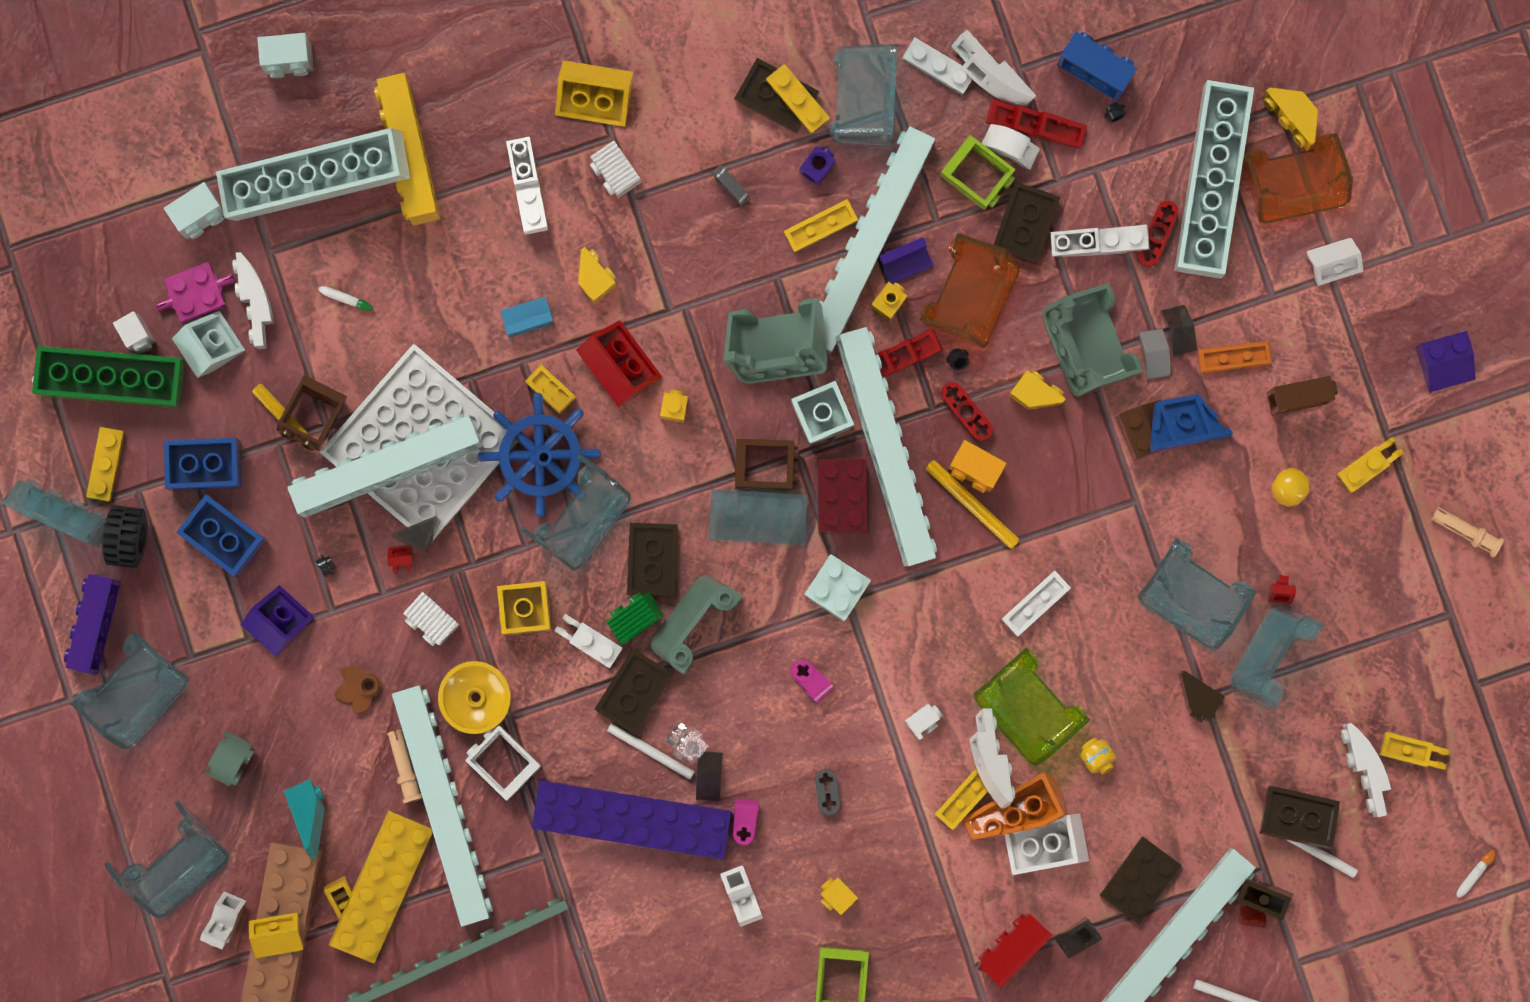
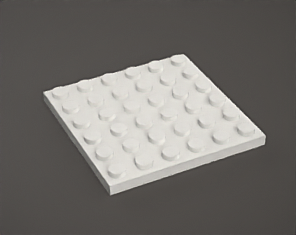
[320,344,518,545]

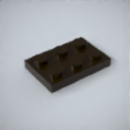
[734,58,820,134]
[992,182,1061,265]
[627,523,678,597]
[594,648,673,735]
[1259,785,1340,850]
[1099,836,1182,924]

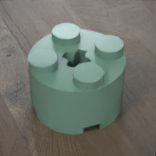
[204,731,255,787]

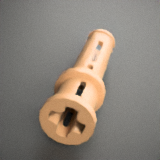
[1431,507,1504,558]
[387,729,423,804]

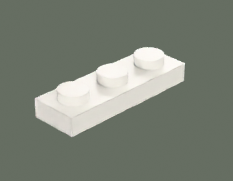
[902,37,973,95]
[1001,571,1071,637]

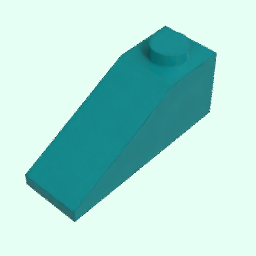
[284,779,325,860]

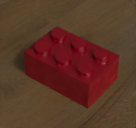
[818,459,867,534]

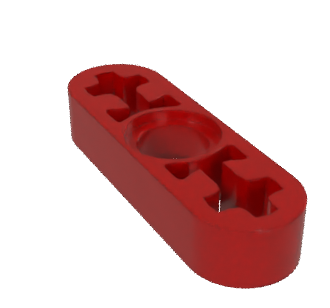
[1137,201,1178,267]
[941,382,993,442]

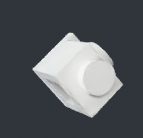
[904,703,943,740]

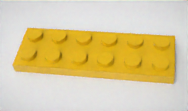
[329,810,433,963]

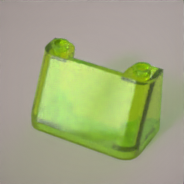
[974,647,1090,766]

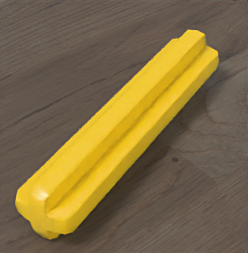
[252,384,308,435]

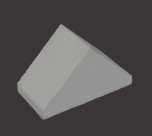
[1139,329,1171,380]

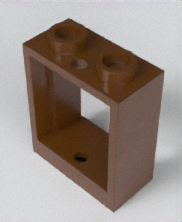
[276,375,347,452]
[1267,376,1338,416]
[735,439,799,491]

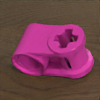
[791,660,835,704]
[733,798,759,846]

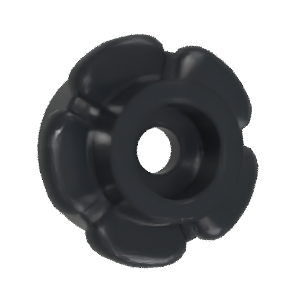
[1104,102,1127,123]
[946,348,969,370]
[315,554,336,577]

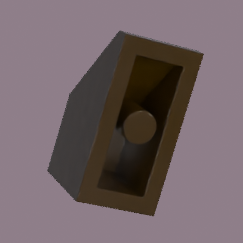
[1179,671,1225,723]
[1237,879,1294,920]

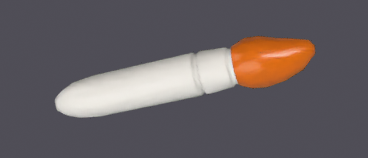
[1457,850,1496,898]

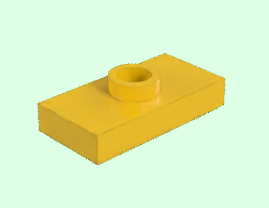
[525,364,576,414]

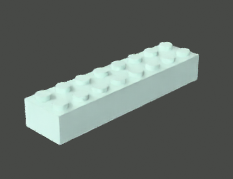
[1174,80,1254,279]
[216,128,410,221]
[287,414,483,518]

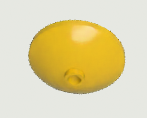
[438,661,511,734]

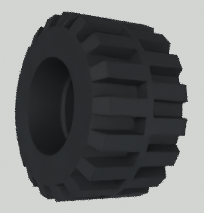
[102,505,148,568]

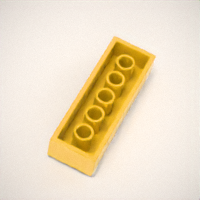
[374,73,441,226]

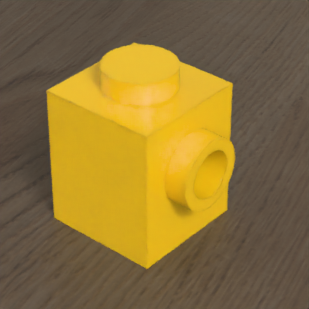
[871,282,908,322]
[660,390,688,423]
[820,877,858,915]

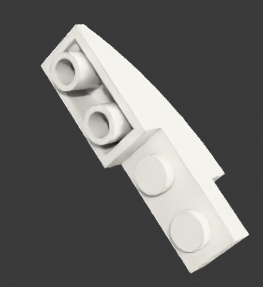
[951,30,1036,107]
[506,137,548,235]
[1051,225,1150,257]
[233,252,274,349]
[969,708,1015,808]
[1341,723,1391,817]

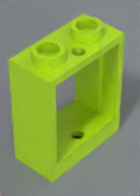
[940,135,1016,211]
[815,946,869,1002]

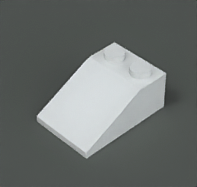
[1005,813,1089,875]

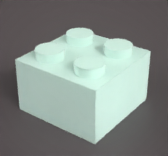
[257,33,314,78]
[164,182,224,240]
[791,381,854,446]
[804,554,871,622]

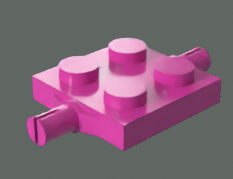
[156,262,235,324]

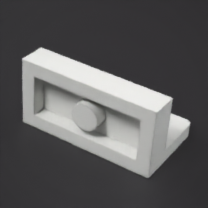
[1307,238,1363,286]

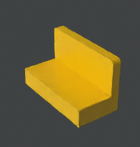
[249,913,303,958]

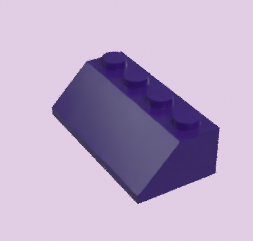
[64,574,121,675]

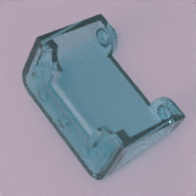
[830,44,898,146]
[1138,538,1257,650]
[1230,607,1325,710]
[71,631,189,749]

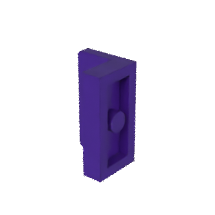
[879,237,933,284]

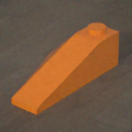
[963,772,1066,840]

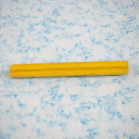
[926,460,1019,549]

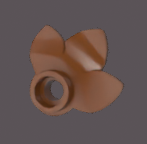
[334,666,382,713]

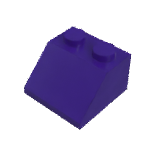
[1415,331,1476,393]
[240,585,314,657]

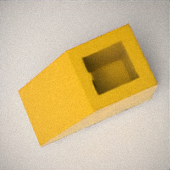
[578,247,617,304]
[1009,370,1066,410]

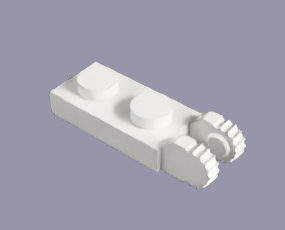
[554,614,623,668]

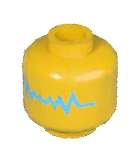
[1080,738,1116,775]

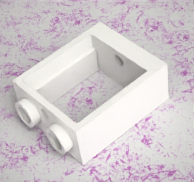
[465,726,542,801]

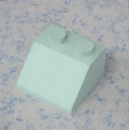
[172,311,245,378]

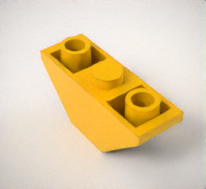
[1262,88,1318,151]

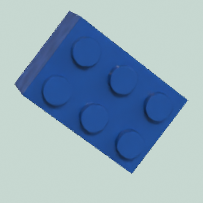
[1057,31,1137,102]
[164,437,242,491]
[176,494,267,578]

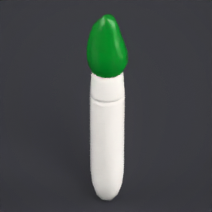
[318,286,373,311]

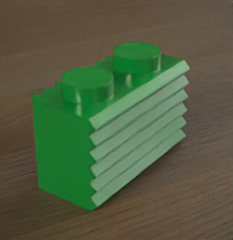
[606,592,665,645]

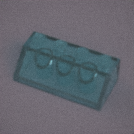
[1,478,106,547]
[709,489,808,545]

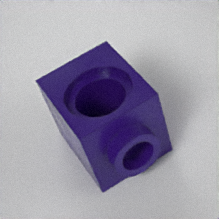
[799,146,836,186]

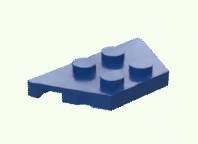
[1150,394,1233,453]

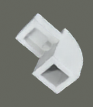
[982,124,1040,170]
[720,865,763,927]
[200,892,246,949]

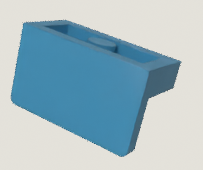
[501,297,554,338]

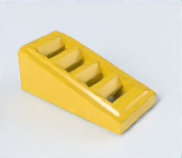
[323,876,353,920]

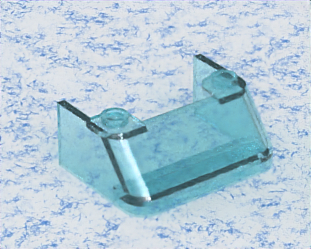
[521,453,631,570]
[104,800,229,918]

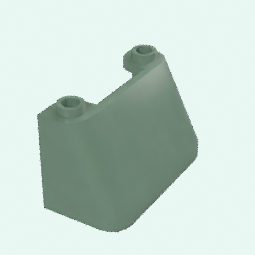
[1042,283,1143,396]
[723,298,828,384]
[651,575,742,676]

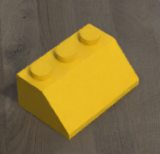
[555,60,633,127]

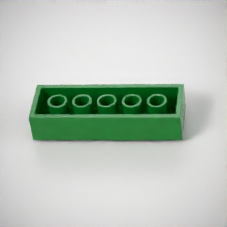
[32,346,185,409]

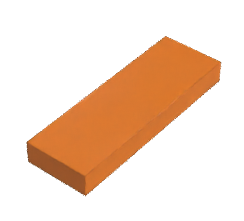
[1197,341,1272,374]

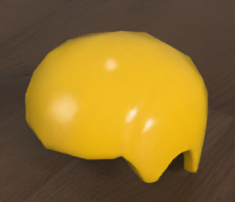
[1271,468,1310,507]

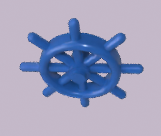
[477,393,601,517]

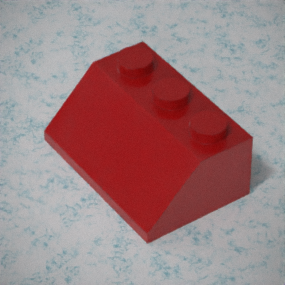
[576,320,662,407]
[977,913,1053,988]

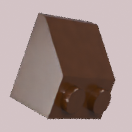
[1116,400,1161,461]

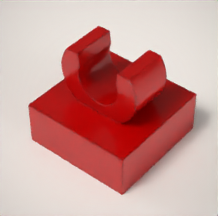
[387,545,413,574]
[1268,575,1296,604]

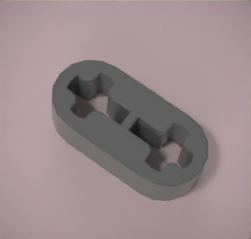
[712,165,750,206]
[815,769,840,815]

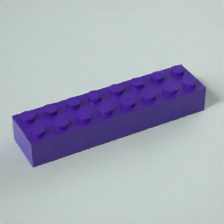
[532,780,732,859]

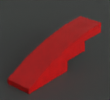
[985,99,1087,149]
[843,329,943,380]

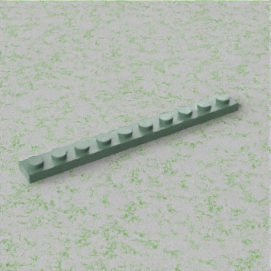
[346,897,570,1002]

